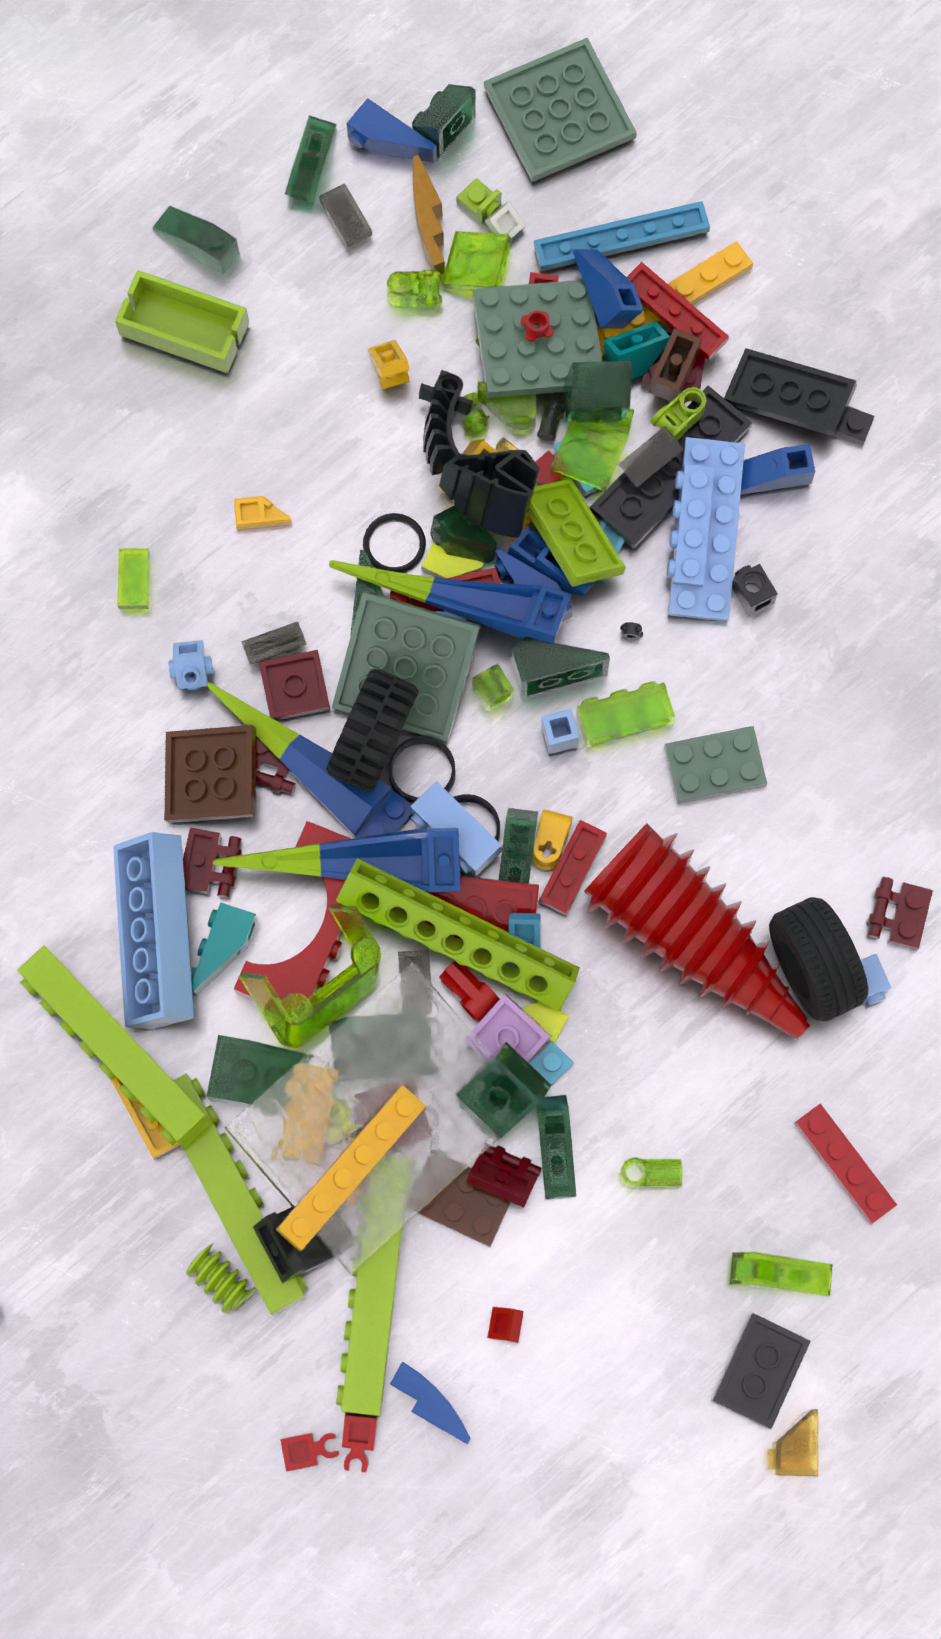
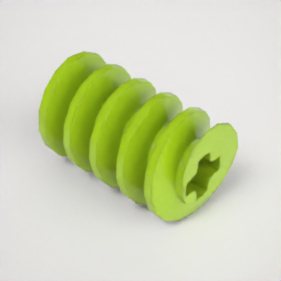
[186,1243,257,1314]

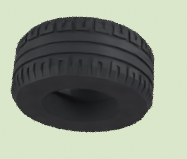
[769,897,869,1021]

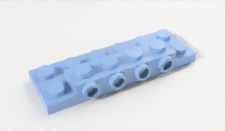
[667,437,745,622]

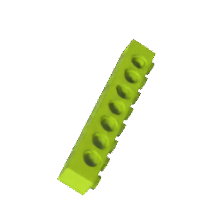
[336,858,580,1011]

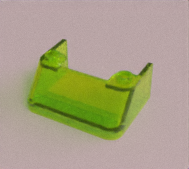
[239,905,381,1048]

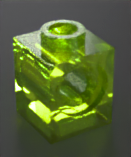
[472,663,513,713]

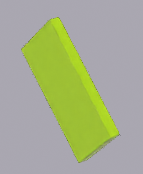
[528,479,626,587]

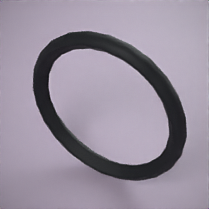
[363,513,426,573]

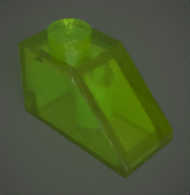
[477,382,536,430]

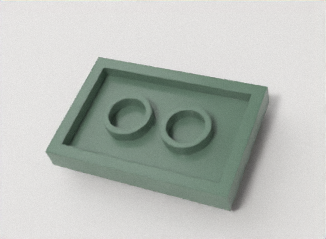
[664,726,767,804]

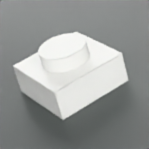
[485,202,526,244]

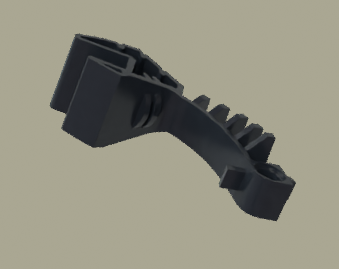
[419,370,540,538]

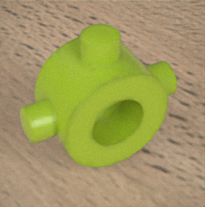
[464,392,483,411]

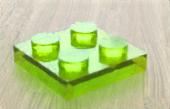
[441,231,512,291]
[551,415,629,491]

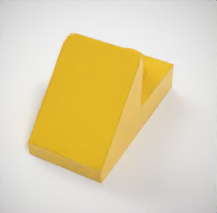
[368,340,410,389]

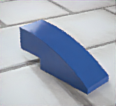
[507,526,595,596]
[390,1361,471,1445]

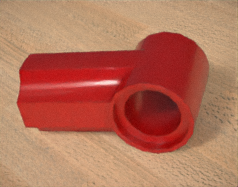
[439,961,500,1023]

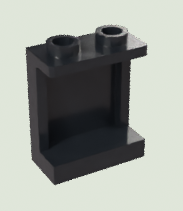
[253,1205,354,1283]

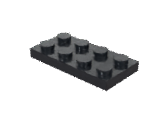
[724,348,857,437]

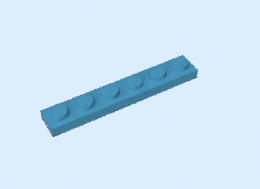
[534,201,710,271]

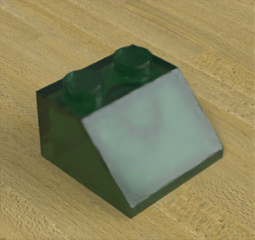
[412,84,476,158]
[563,361,632,424]
[456,1042,551,1138]

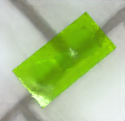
[117,548,150,609]

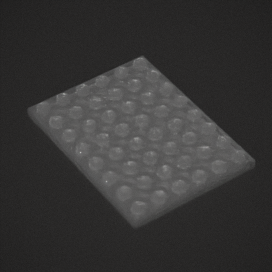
[224,962,535,1274]

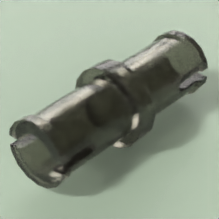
[537,392,566,441]

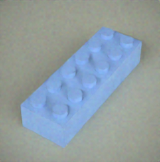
[113,832,194,1029]

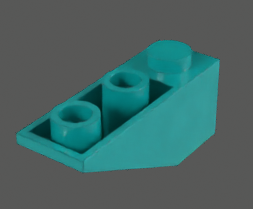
[191,902,258,996]

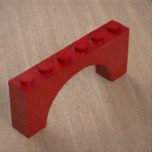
[234,821,355,1022]

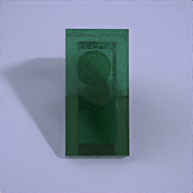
[430,505,498,563]

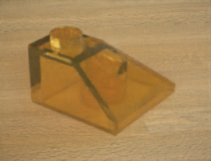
[767,1409,818,1477]

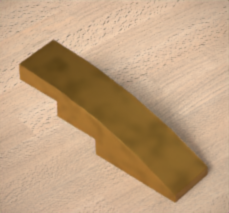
[413,155,445,278]

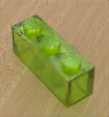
[576,681,675,747]

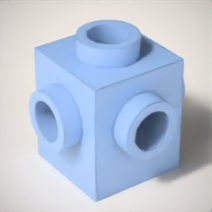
[169,640,213,690]

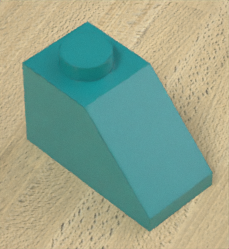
[604,321,670,384]

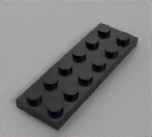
[590,385,753,549]

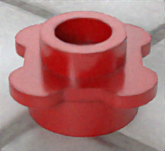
[520,310,554,341]

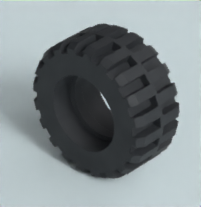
[326,669,419,792]

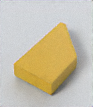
[234,496,292,530]

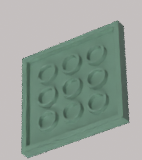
[484,38,637,182]
[473,280,606,398]
[332,591,481,743]

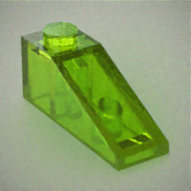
[730,1252,833,1296]

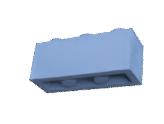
[410,781,502,877]

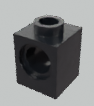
[732,564,778,616]

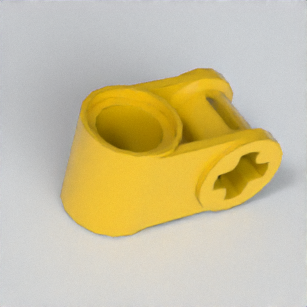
[533,809,573,872]

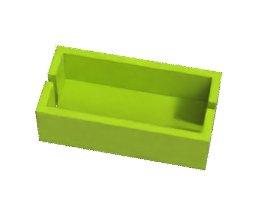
[115,270,249,373]

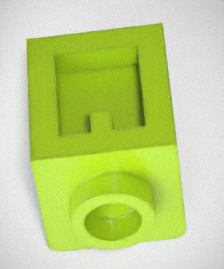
[456,178,502,224]

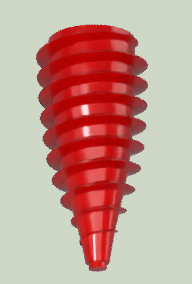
[583,823,810,1039]

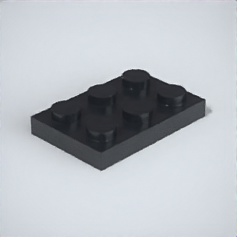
[712,1313,811,1429]

